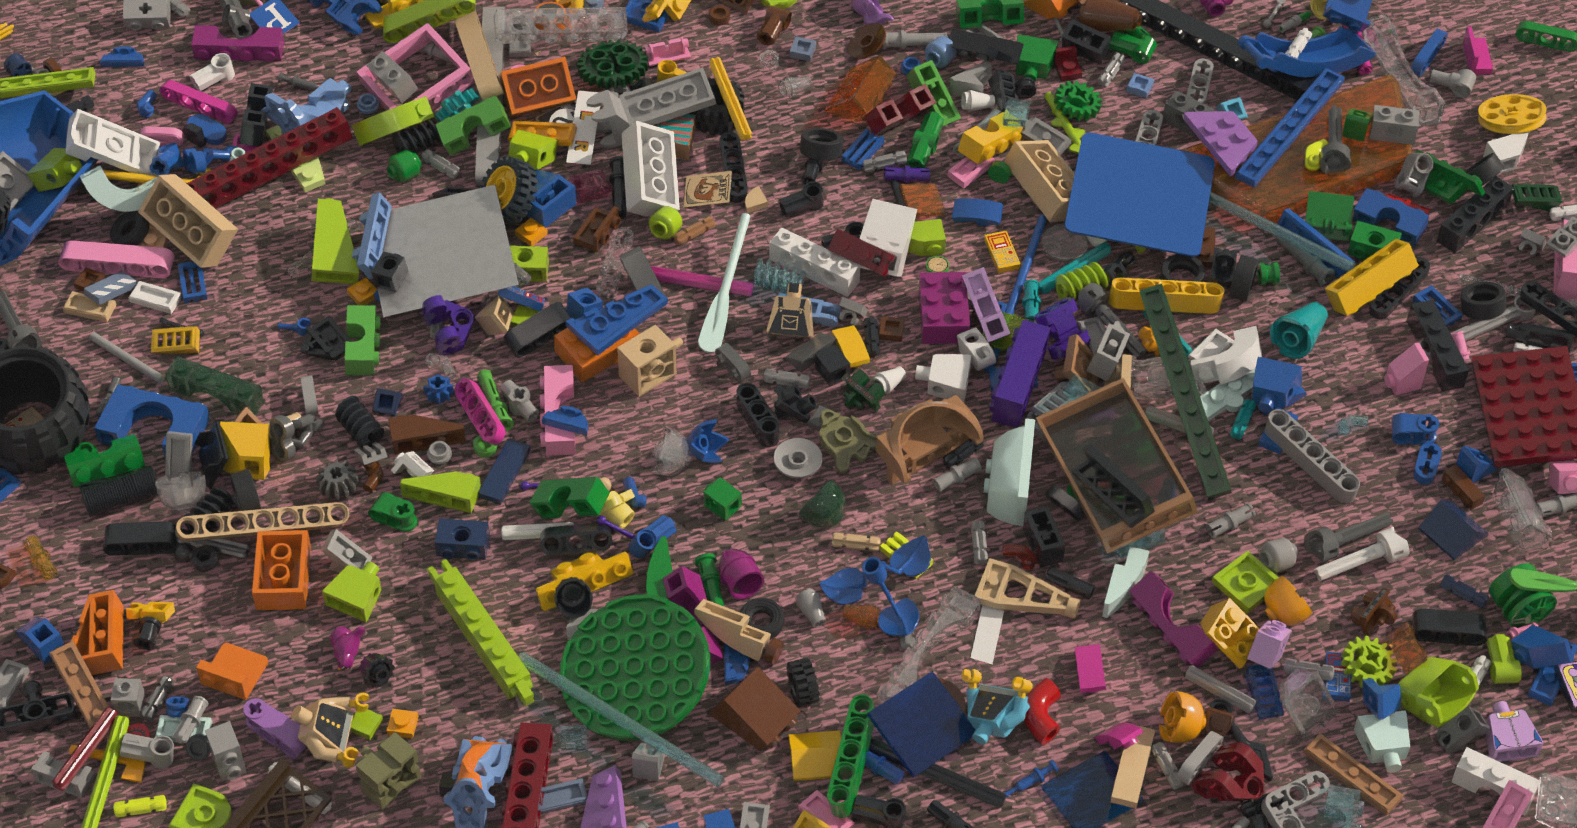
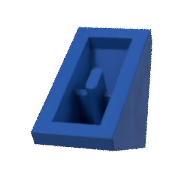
[1456,446,1499,483]

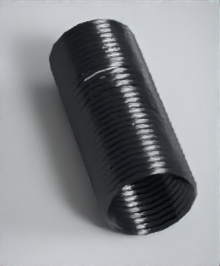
[80,466,161,517]

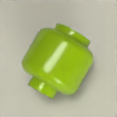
[649,206,682,240]

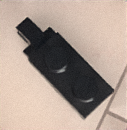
[1505,323,1574,352]

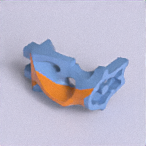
[443,736,512,828]

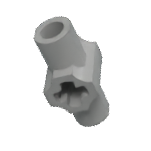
[500,380,539,422]

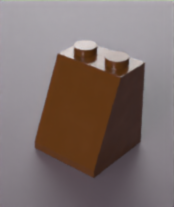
[709,667,801,751]

